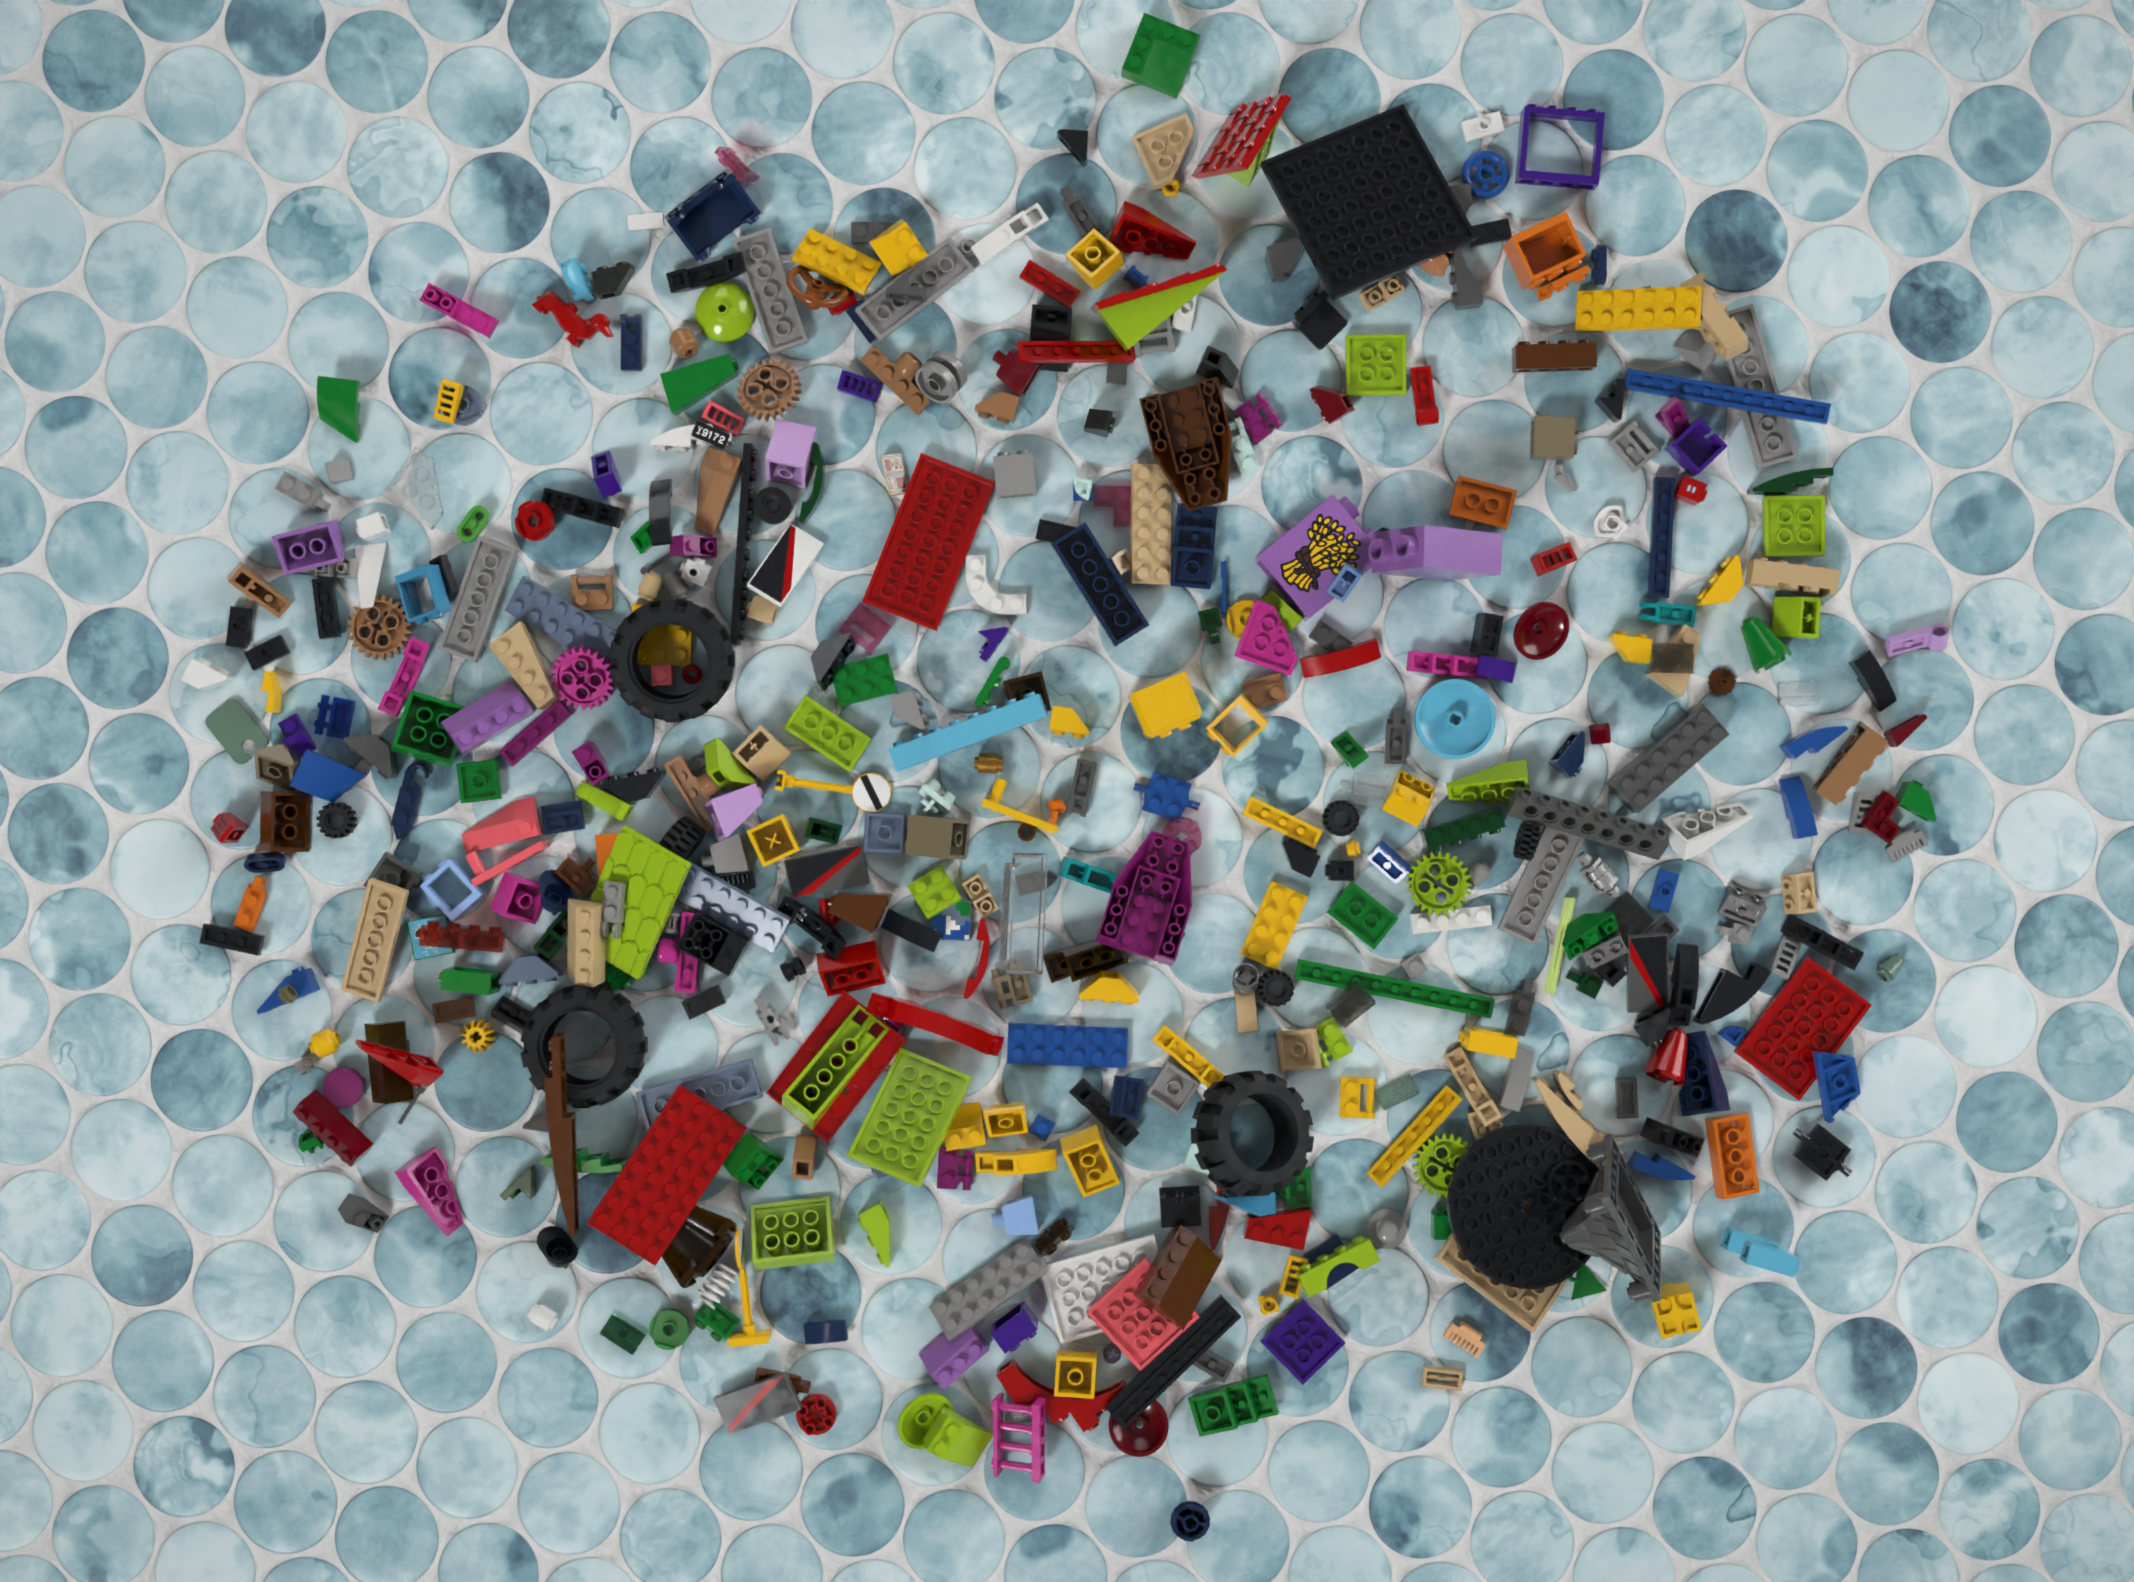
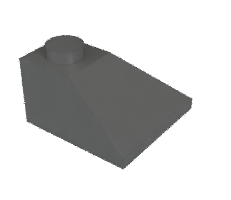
[1264,236,1304,283]

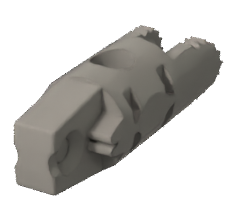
[754,996,791,1047]

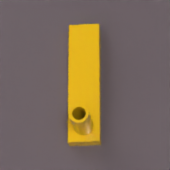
[981,777,1059,834]

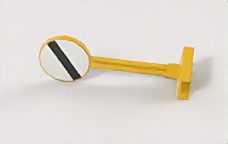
[774,769,891,812]
[728,1228,771,1347]

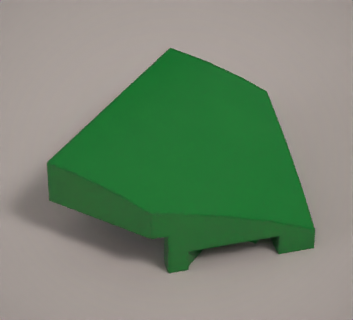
[1275,1166,1312,1208]

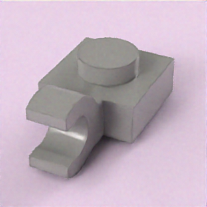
[1715,922,1753,946]

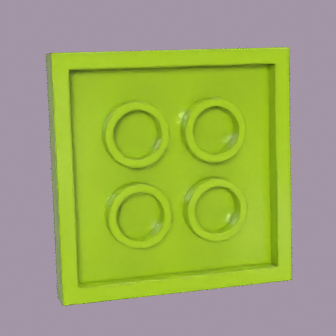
[1345,334,1406,396]
[1762,495,1825,557]

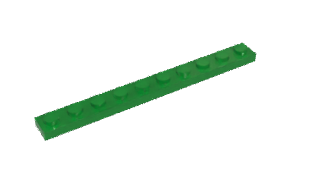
[1294,959,1495,1019]

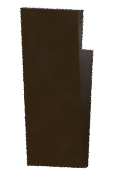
[1041,939,1128,983]
[364,1021,413,1104]

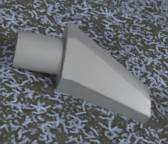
[1553,464,1577,492]

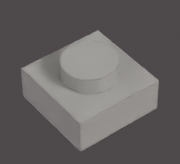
[1400,952,1428,980]

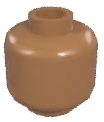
[669,328,699,359]

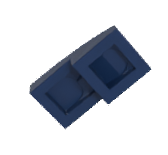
[804,1320,848,1344]

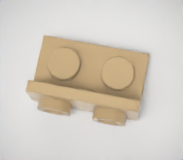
[1781,872,1817,914]

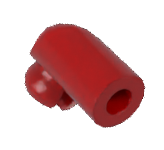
[819,898,840,925]

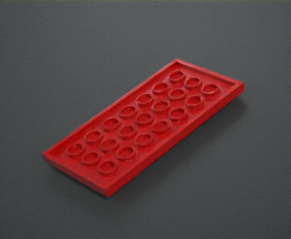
[862,453,995,631]
[587,1084,747,1265]

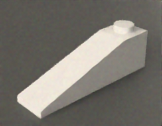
[1662,803,1753,861]

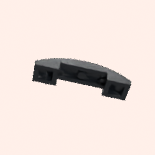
[666,251,747,293]
[649,479,673,546]
[778,897,846,960]
[1069,1078,1139,1147]

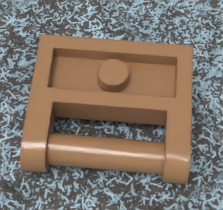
[570,573,614,611]

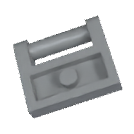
[1133,317,1175,358]
[1608,419,1661,473]

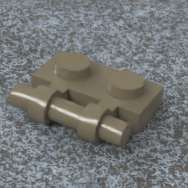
[991,962,1033,1009]

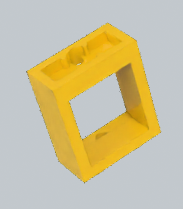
[1206,693,1269,757]
[1458,1026,1519,1059]

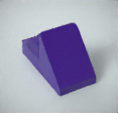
[978,627,1010,663]
[278,714,317,758]

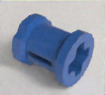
[1123,265,1149,290]

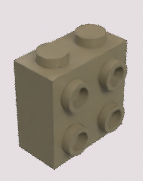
[1530,416,1578,460]

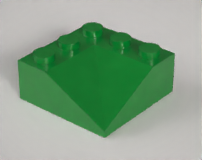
[1121,13,1200,99]
[391,690,465,769]

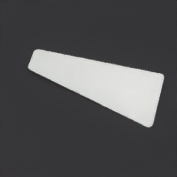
[355,543,386,609]

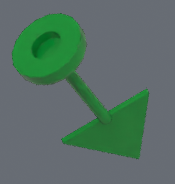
[1568,1265,1607,1300]

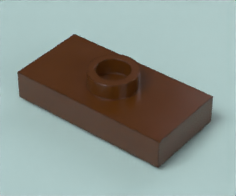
[432,996,477,1024]

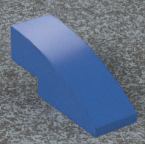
[1779,726,1848,759]
[1779,776,1818,839]
[1627,1150,1696,1181]

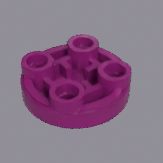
[323,1067,366,1108]

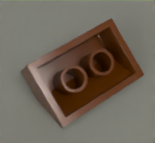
[260,791,310,852]

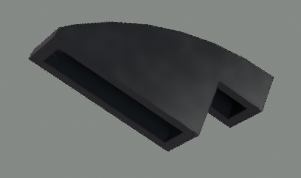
[1692,962,1772,1025]

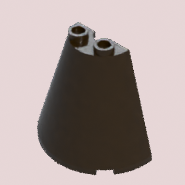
[662,1205,737,1288]

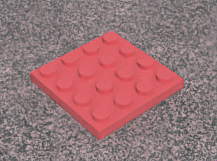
[1086,1256,1200,1371]

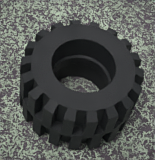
[659,816,706,860]

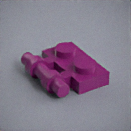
[1233,392,1283,445]
[937,1147,974,1190]

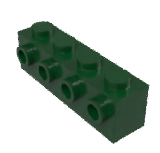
[1419,807,1506,852]

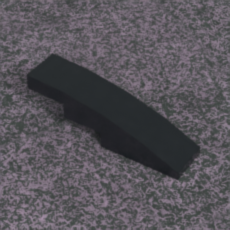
[541,488,625,529]
[1780,914,1864,970]

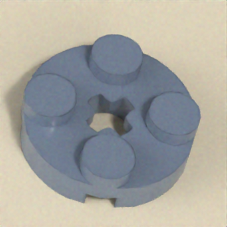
[443,385,483,426]

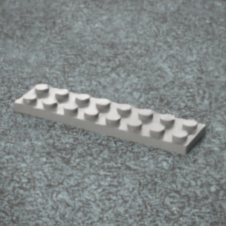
[1725,304,1798,470]

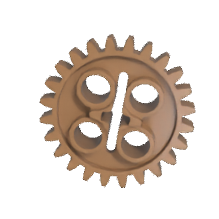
[736,358,802,422]
[346,595,414,660]

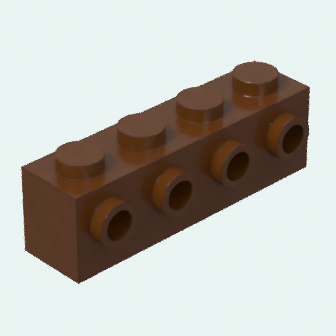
[1512,340,1597,373]

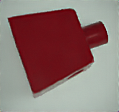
[992,349,1043,397]

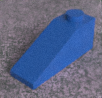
[257,966,320,1015]

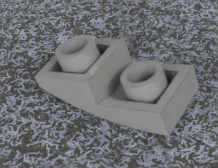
[314,558,357,579]

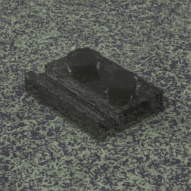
[1651,643,1694,674]
[1326,981,1375,1028]

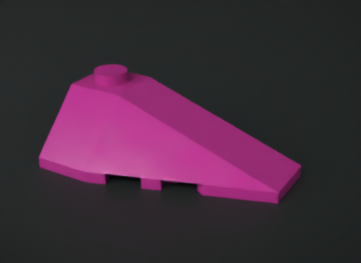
[395,1147,463,1236]

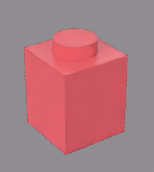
[651,665,676,687]

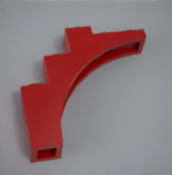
[996,1359,1127,1432]

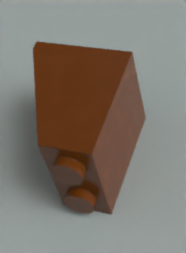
[827,892,893,933]

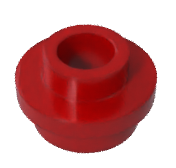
[682,664,702,684]

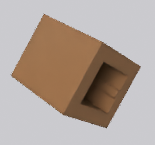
[974,391,1020,425]
[792,1134,817,1180]

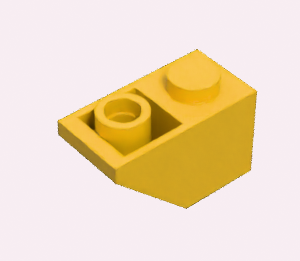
[1608,631,1653,664]
[1049,706,1089,739]

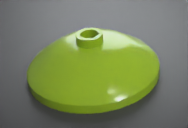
[695,282,755,343]
[897,1393,954,1449]

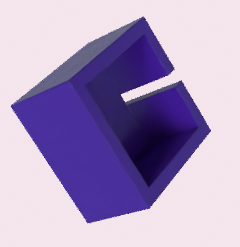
[1665,417,1727,477]
[991,1301,1038,1353]

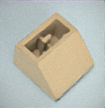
[732,725,792,782]

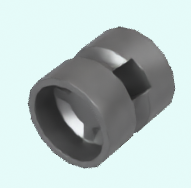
[1232,963,1259,996]

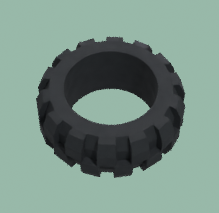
[1191,1071,1314,1197]

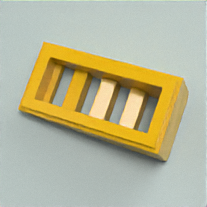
[433,378,465,425]
[1278,1254,1309,1299]

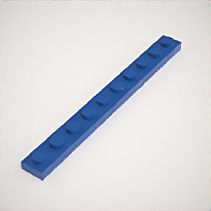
[1624,368,1831,425]

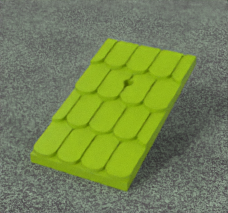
[590,825,692,980]

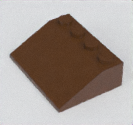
[1134,1225,1222,1330]

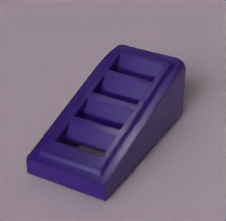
[837,370,882,403]

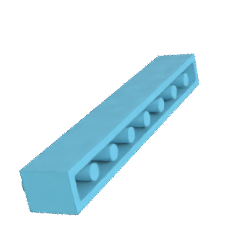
[889,692,1049,771]

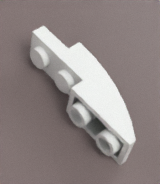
[971,203,1049,265]
[650,424,734,453]

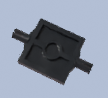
[1793,1124,1852,1181]

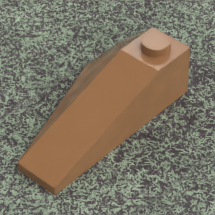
[695,447,743,536]

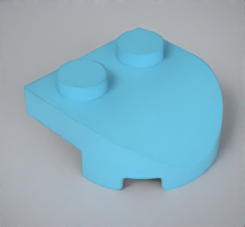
[560,258,596,303]

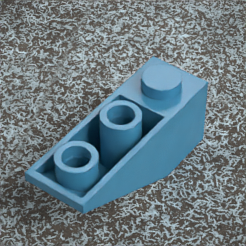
[1214,1190,1276,1217]

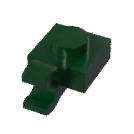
[1198,607,1222,644]
[1566,971,1604,999]

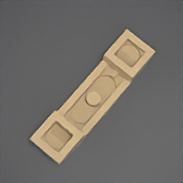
[1443,1046,1502,1127]

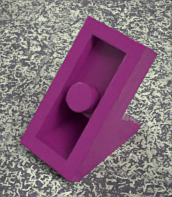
[1655,396,1689,438]

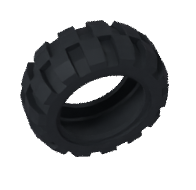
[608,598,735,723]
[520,985,648,1108]

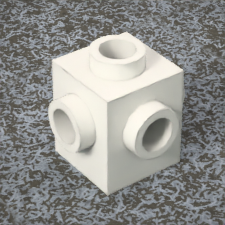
[679,556,713,587]

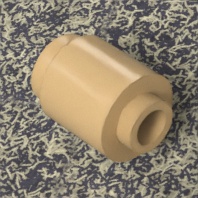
[637,571,664,602]

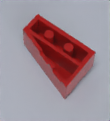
[1243,1208,1312,1250]

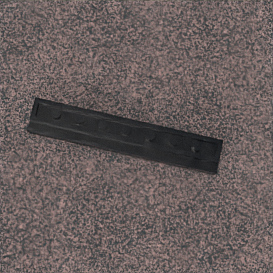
[1104,1294,1241,1429]

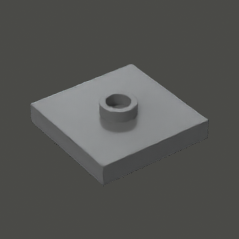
[1145,1060,1201,1116]

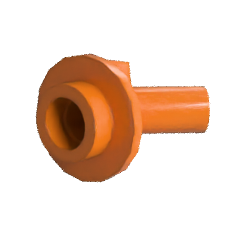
[1047,798,1067,824]

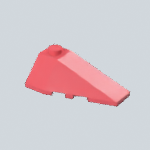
[461,796,544,853]

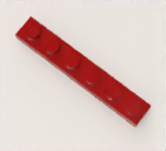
[1016,341,1135,363]

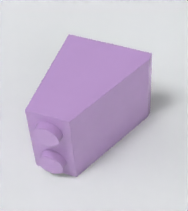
[765,419,817,489]
[704,783,764,842]

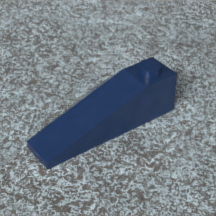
[1679,1031,1730,1116]

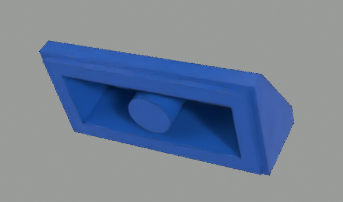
[1366,841,1411,885]

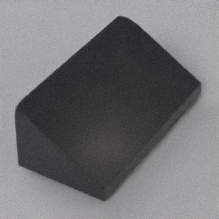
[491,995,531,1034]

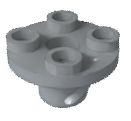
[1366,1208,1407,1249]

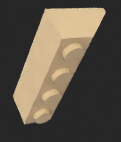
[567,899,606,987]

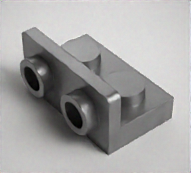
[1718,885,1767,928]
[1583,929,1628,969]

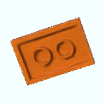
[1448,476,1517,530]

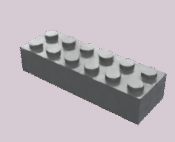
[1606,704,1729,813]

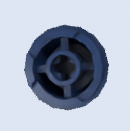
[1170,1501,1210,1542]

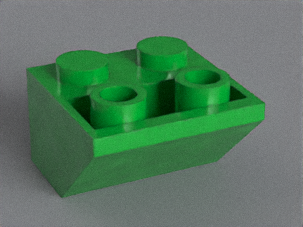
[723,1133,784,1190]

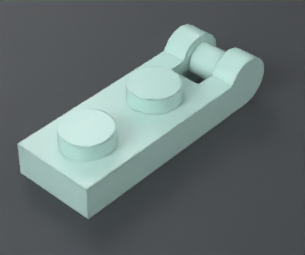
[1229,417,1260,477]

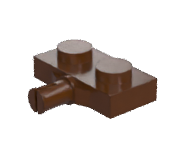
[555,857,598,899]

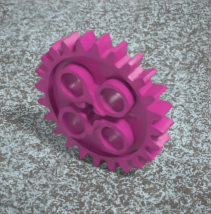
[550,645,616,710]

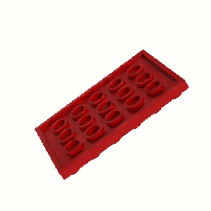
[1733,956,1872,1101]

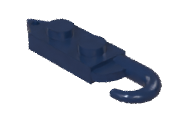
[391,762,429,840]

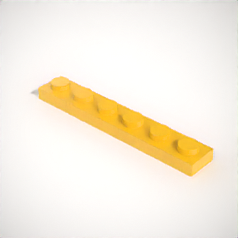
[1366,1085,1463,1188]

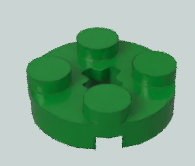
[649,1308,690,1350]

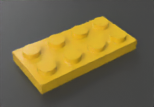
[792,228,882,295]
[1239,881,1308,970]

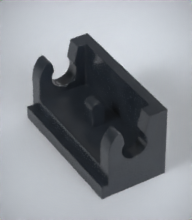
[1470,613,1504,656]

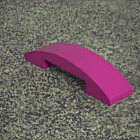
[378,636,430,717]

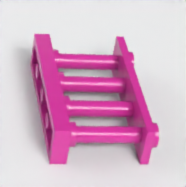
[991,1392,1046,1483]

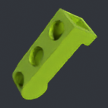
[575,780,634,821]

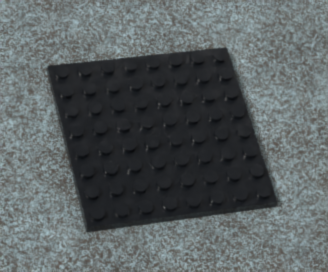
[1260,104,1477,301]

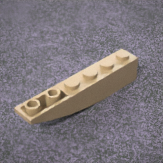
[1532,1076,1627,1168]

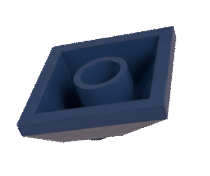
[1548,731,1585,778]

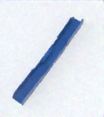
[1221,561,1226,614]

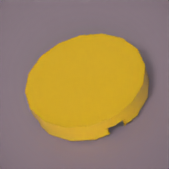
[1226,600,1254,639]

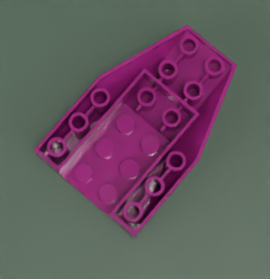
[1095,831,1192,966]

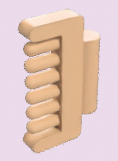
[1443,1321,1486,1358]

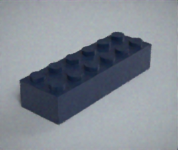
[1051,522,1149,647]

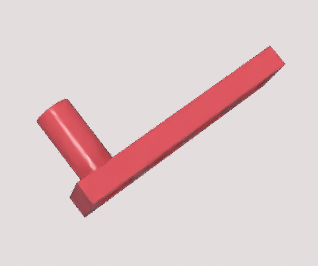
[465,840,549,887]

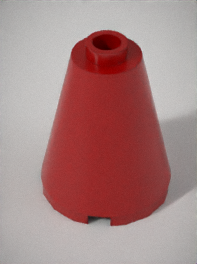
[1643,1028,1688,1086]

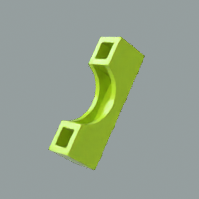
[1295,1236,1380,1298]

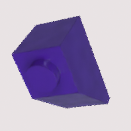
[591,450,622,498]

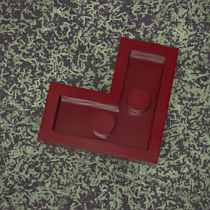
[1860,790,1901,844]

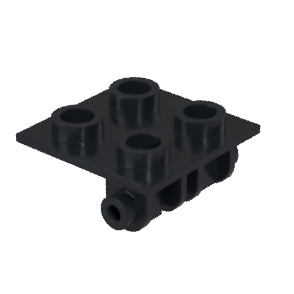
[1159,1185,1201,1228]

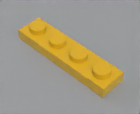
[1242,796,1323,848]

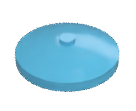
[1414,679,1496,759]

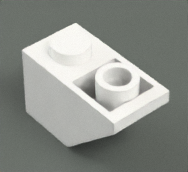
[181,657,235,690]

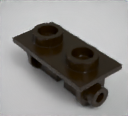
[1034,1217,1075,1256]

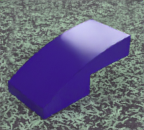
[1475,655,1516,683]

